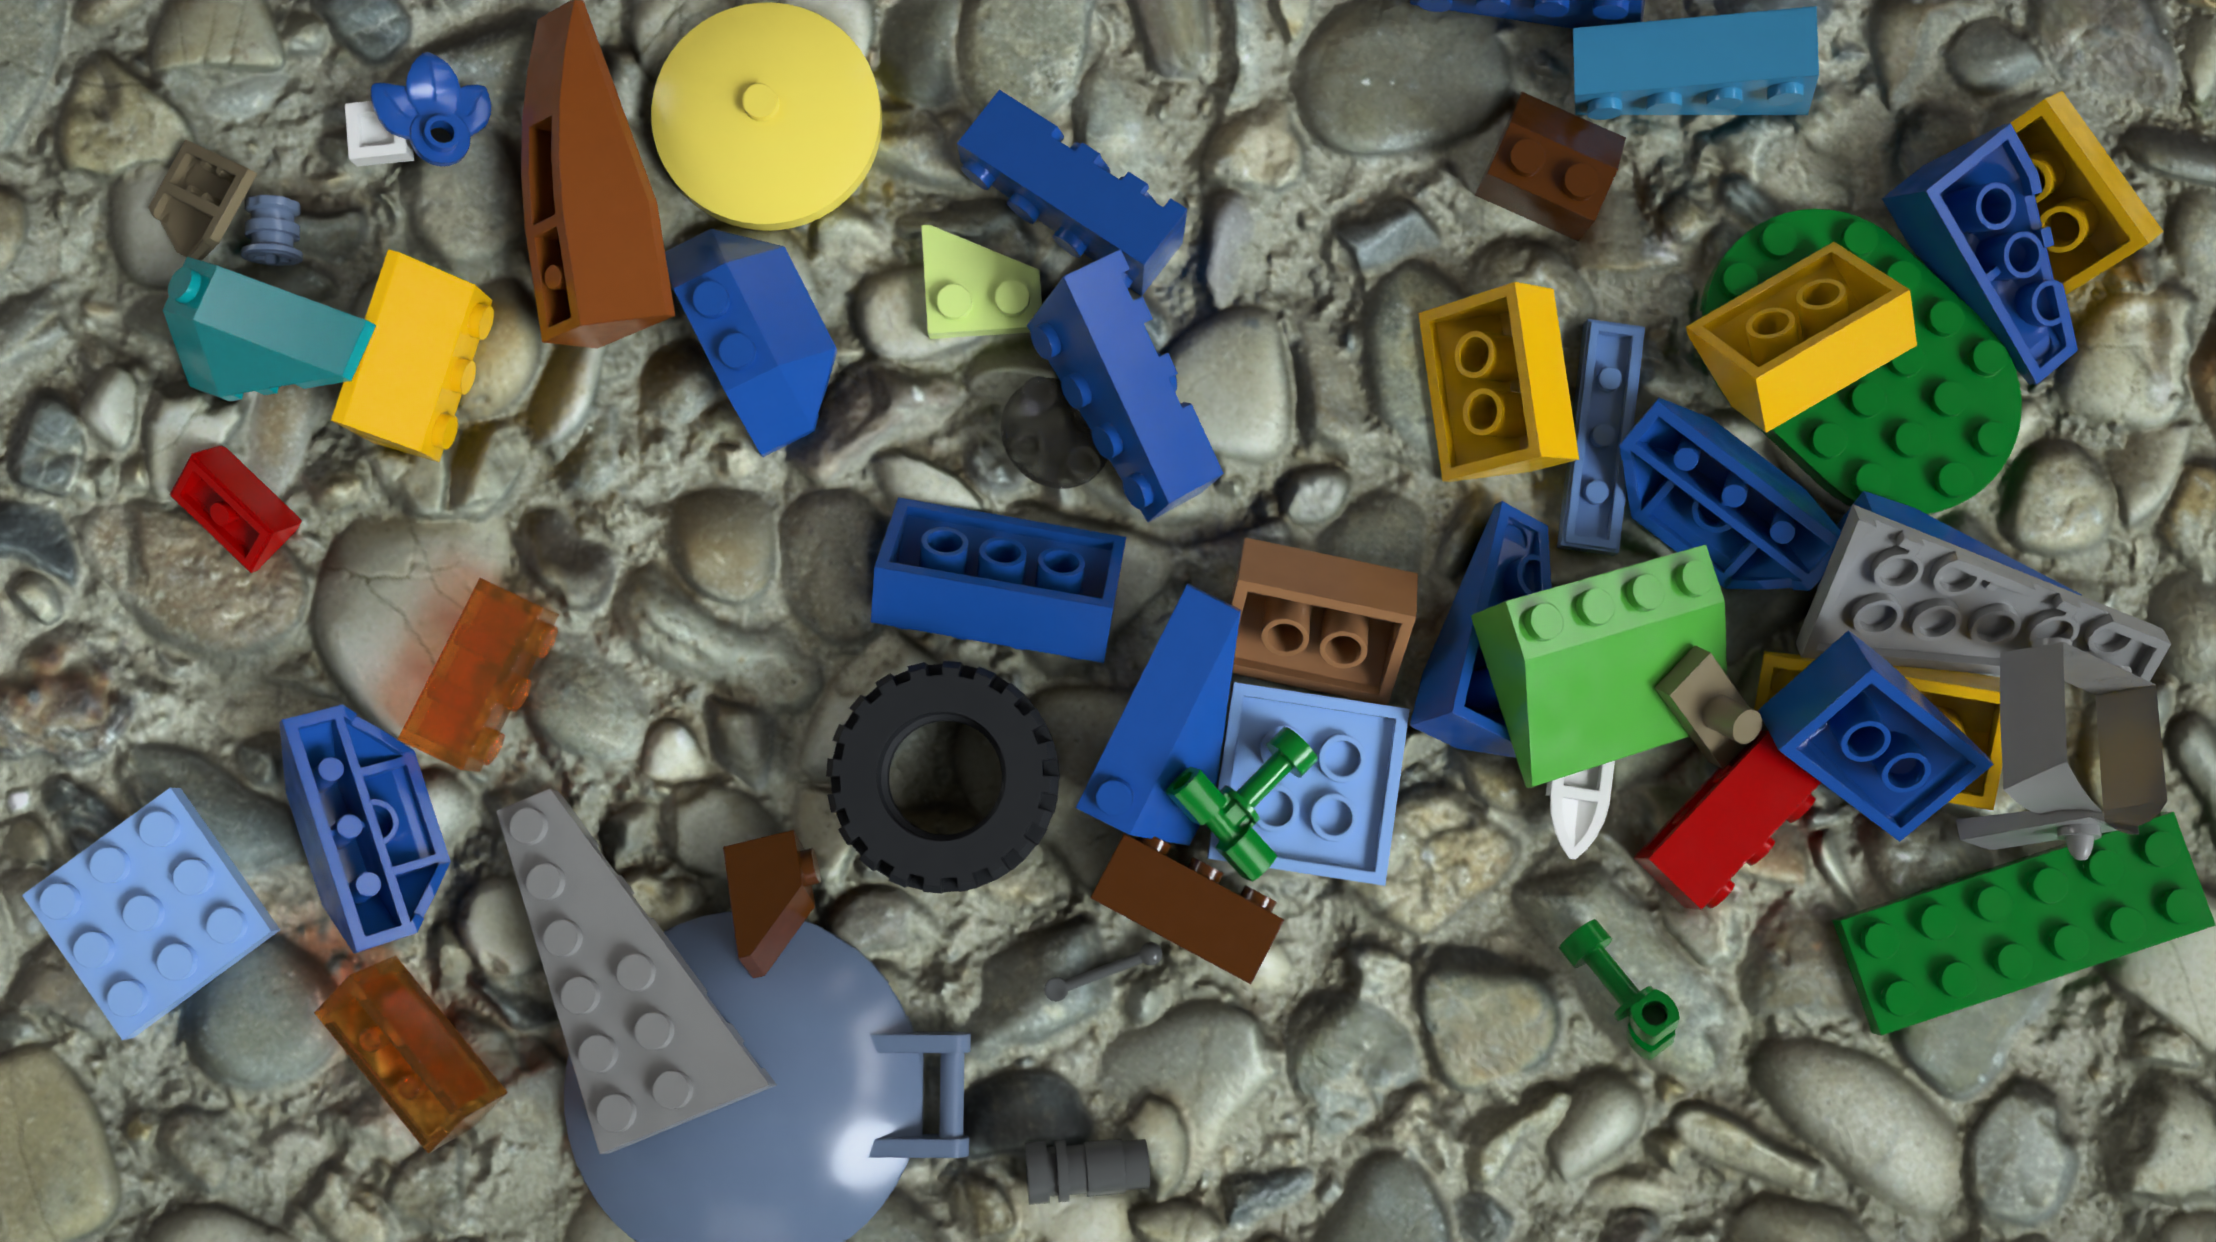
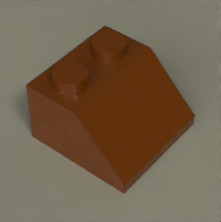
[1475,92,1626,241]

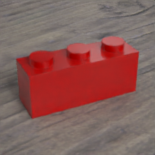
[1633,730,1821,910]

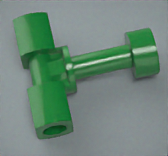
[1165,726,1318,882]
[1559,919,1680,1060]

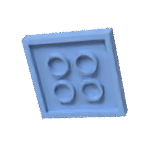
[1207,682,1410,886]
[22,787,280,1040]

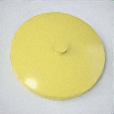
[651,2,882,231]

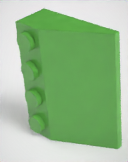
[1470,545,1727,788]

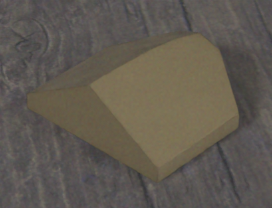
[148,140,257,261]

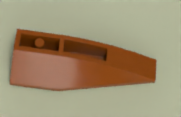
[521,0,675,349]

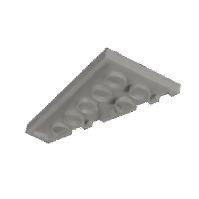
[1796,504,2171,682]
[496,789,777,1154]

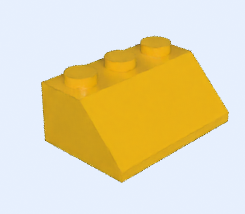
[2011,91,2164,295]
[1686,242,1917,433]
[331,249,494,462]
[1418,282,1579,482]

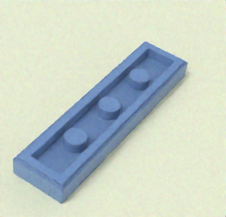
[1557,319,1645,556]

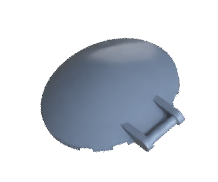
[564,911,971,1242]

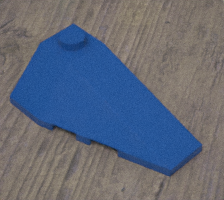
[1882,123,2078,385]
[1076,583,1241,846]

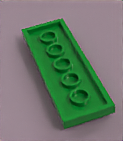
[1832,812,2216,1036]

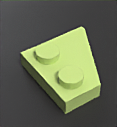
[921,225,1042,339]

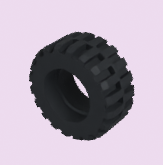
[826,661,1060,894]

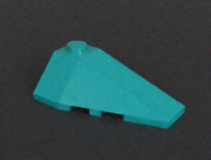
[163,257,376,402]

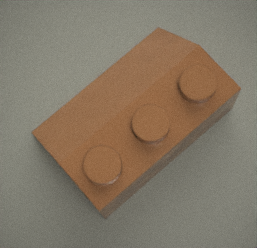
[1229,537,1418,705]

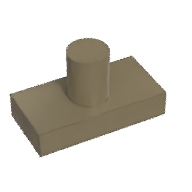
[1655,645,1763,769]

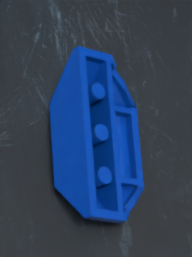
[665,229,838,457]
[1619,397,1841,591]
[279,704,451,954]

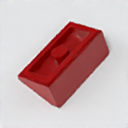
[169,446,302,573]

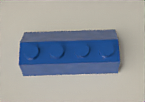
[871,497,1126,663]

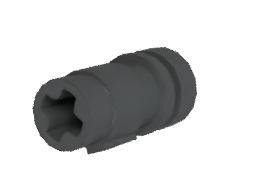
[1025,1138,1150,1205]

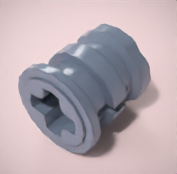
[241,195,303,266]

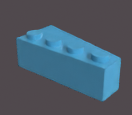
[1573,6,1819,120]

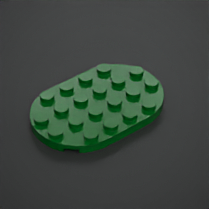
[1699,209,2022,515]

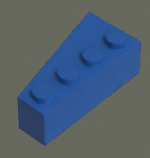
[957,90,1188,296]

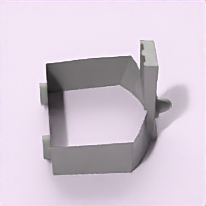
[1956,637,2167,860]

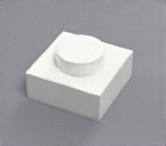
[345,101,414,167]

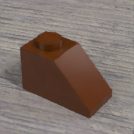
[723,830,821,978]

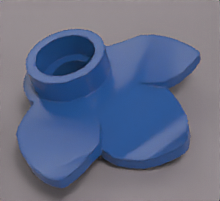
[371,52,491,167]

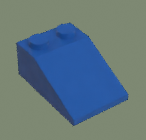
[1758,630,1994,842]

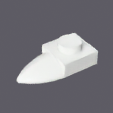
[1545,761,1615,860]

